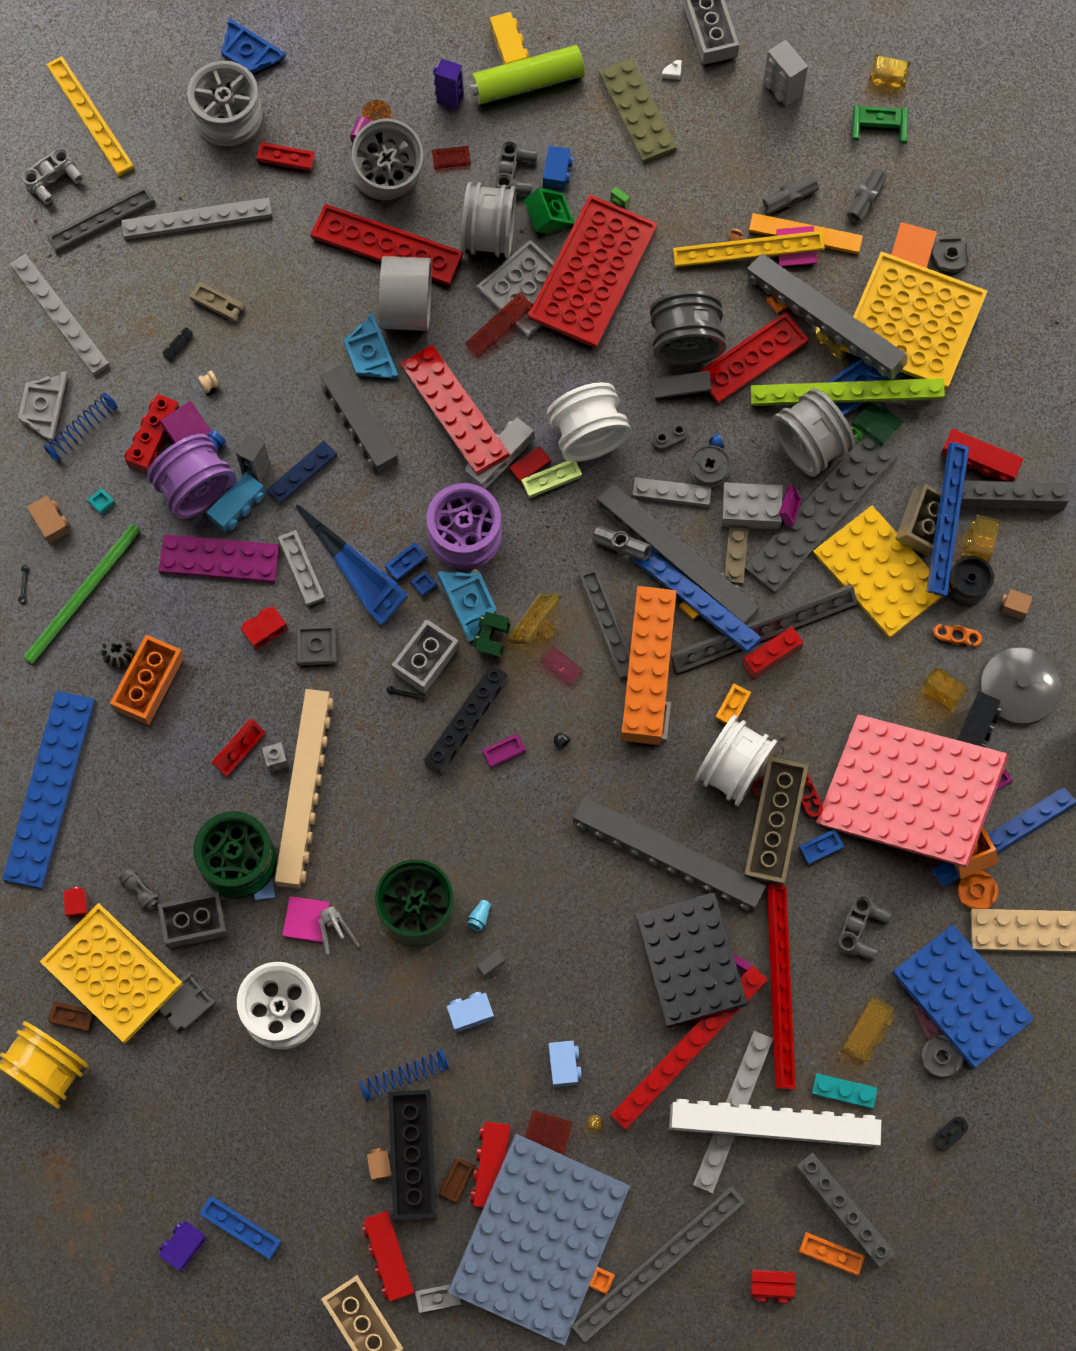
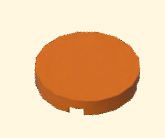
[957,871,998,910]

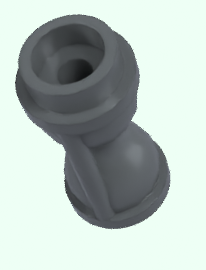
[119,868,159,911]

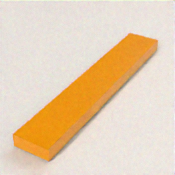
[749,213,863,255]

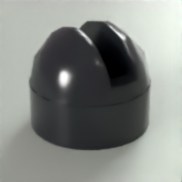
[553,732,571,750]

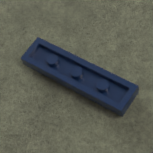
[267,441,337,505]

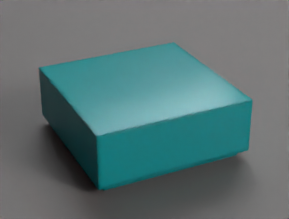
[87,488,115,515]

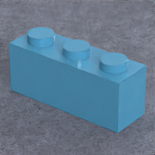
[206,472,265,534]

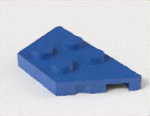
[221,18,286,74]

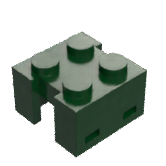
[473,612,512,659]

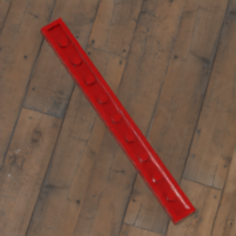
[767,884,796,1091]

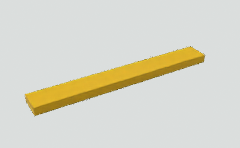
[46,56,134,177]
[673,230,825,268]

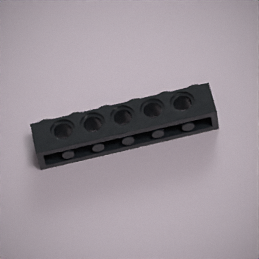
[424,664,508,776]

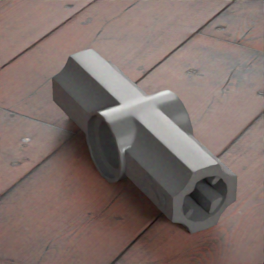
[847,168,887,222]
[762,175,819,214]
[592,526,652,561]

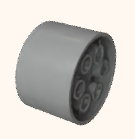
[349,119,423,200]
[379,256,432,331]

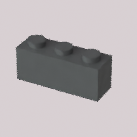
[236,434,271,483]

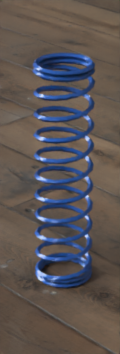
[44,392,118,461]
[358,1049,450,1101]

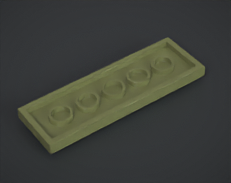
[599,58,677,163]

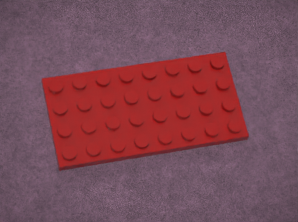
[528,194,658,348]

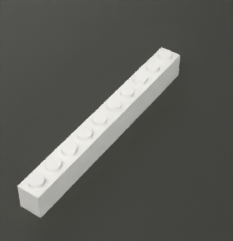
[669,1099,881,1147]

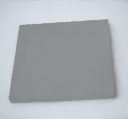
[476,240,555,338]

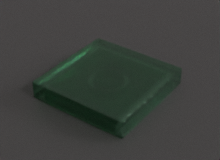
[851,402,904,447]

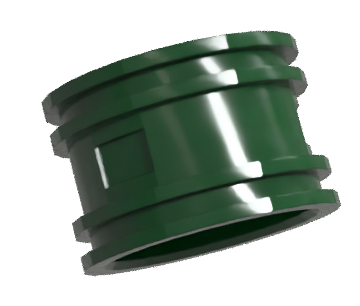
[193,811,277,899]

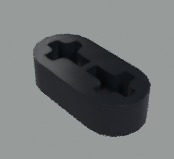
[933,1117,968,1151]

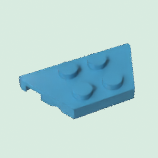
[343,313,399,379]
[437,572,497,642]

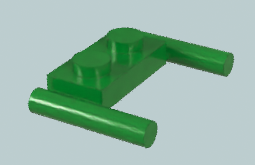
[852,105,908,144]

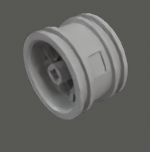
[461,182,516,258]
[771,388,856,477]

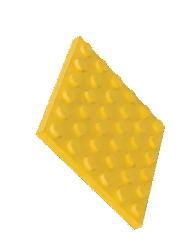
[840,251,987,389]

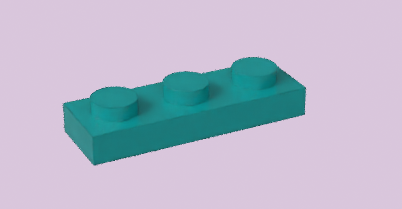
[812,1073,878,1109]

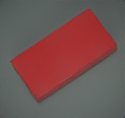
[509,446,551,484]

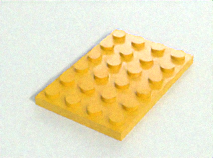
[813,506,949,639]
[40,903,183,1044]

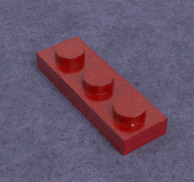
[257,142,315,171]
[211,718,266,777]

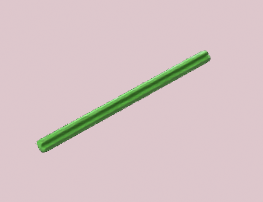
[24,524,140,664]

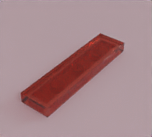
[465,292,533,358]

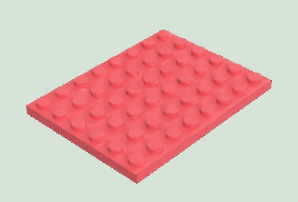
[816,715,1009,868]

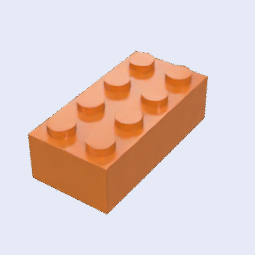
[110,635,184,726]

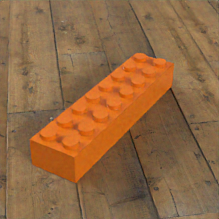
[620,586,676,745]

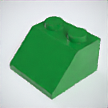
[524,188,575,234]

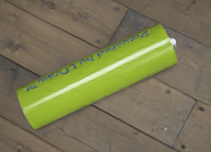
[470,45,585,105]

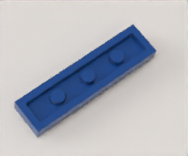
[199,1196,282,1260]

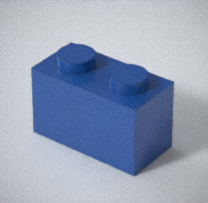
[543,146,574,190]

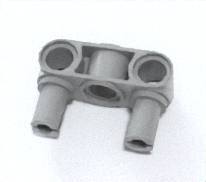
[22,148,83,205]

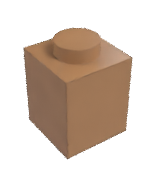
[1000,589,1033,621]
[367,1148,392,1182]

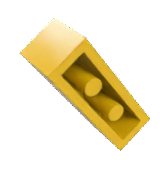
[490,12,529,65]

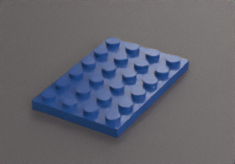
[892,924,1034,1070]

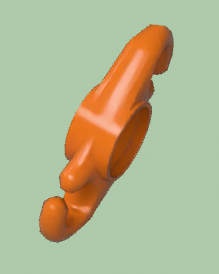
[933,624,982,647]

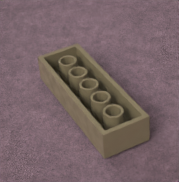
[744,756,809,886]

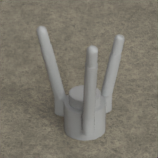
[318,906,361,955]

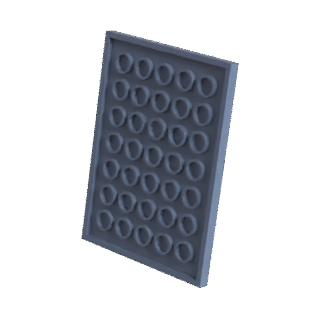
[447,1134,630,1346]

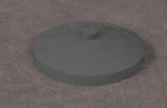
[980,648,1061,725]

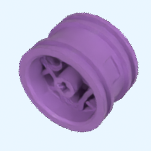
[147,434,236,519]
[426,483,502,570]

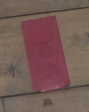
[540,646,583,686]
[909,1000,943,1041]

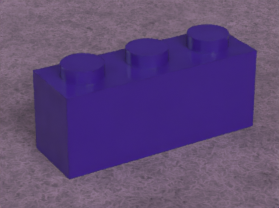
[433,58,464,109]

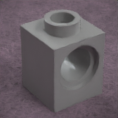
[262,742,288,773]

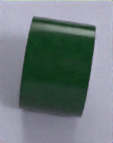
[375,859,455,947]

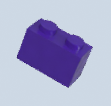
[159,1221,207,1272]

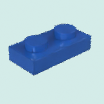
[385,542,428,582]
[799,829,844,865]

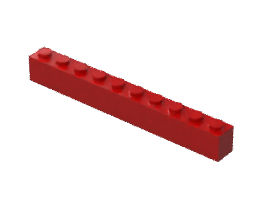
[610,965,768,1132]

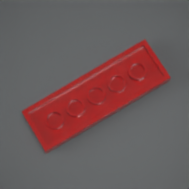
[698,312,809,405]

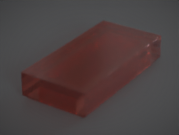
[432,146,471,169]

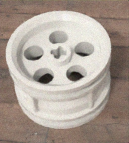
[237,962,321,1050]

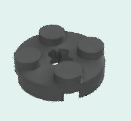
[932,236,971,273]
[921,1035,963,1078]

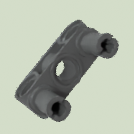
[496,141,538,195]
[837,896,892,961]

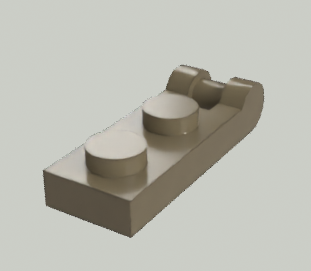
[190,282,245,323]

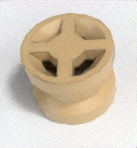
[197,370,220,394]

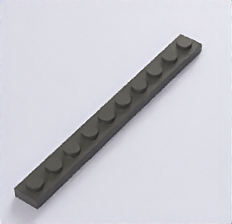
[670,584,858,673]
[571,1186,745,1343]

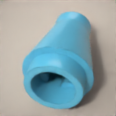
[467,900,491,931]

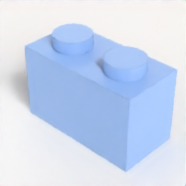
[447,992,494,1033]
[549,1041,582,1088]

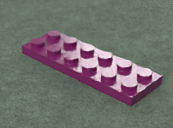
[158,534,280,583]

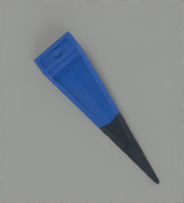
[296,505,409,625]

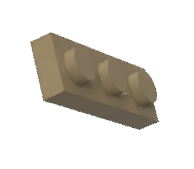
[724,526,748,585]

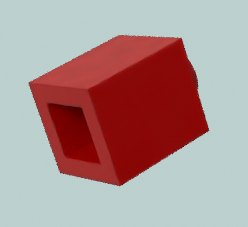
[63,887,89,919]

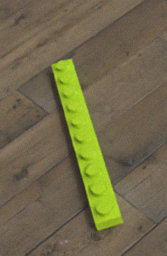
[751,378,945,406]

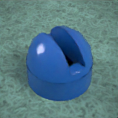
[709,433,725,448]

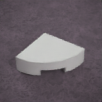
[662,60,682,80]

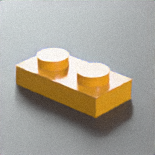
[715,683,751,724]

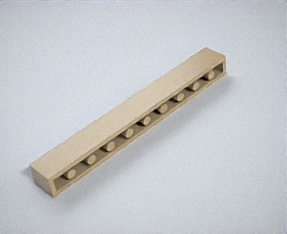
[275,689,334,889]

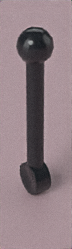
[18,565,29,604]
[386,686,426,702]

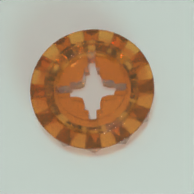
[362,100,391,121]

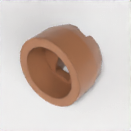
[728,228,743,241]

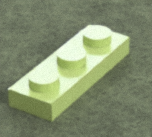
[521,461,582,499]

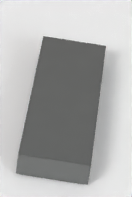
[652,371,712,399]

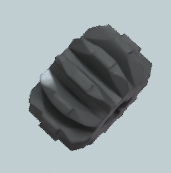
[101,634,135,668]

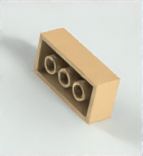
[321,1275,404,1351]

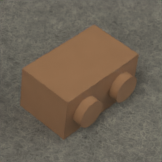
[27,496,69,544]

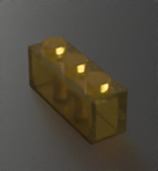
[841,996,895,1064]

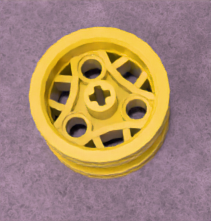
[0,1021,89,1109]

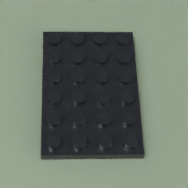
[636,892,748,1029]

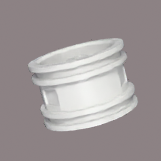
[695,715,778,807]

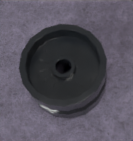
[948,555,994,605]

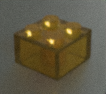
[961,515,1000,563]

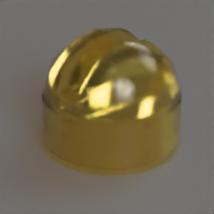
[587,1115,604,1131]

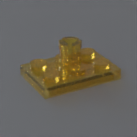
[507,592,562,644]

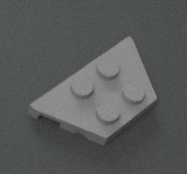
[18,372,68,441]

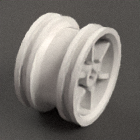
[547,382,632,462]

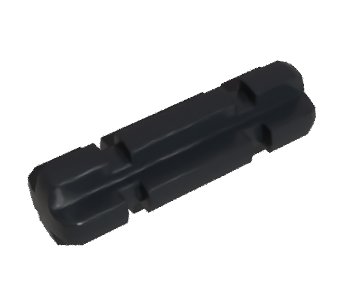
[162,327,193,360]

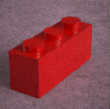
[742,627,804,680]

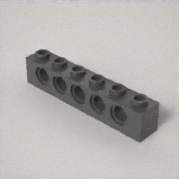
[795,1153,896,1269]

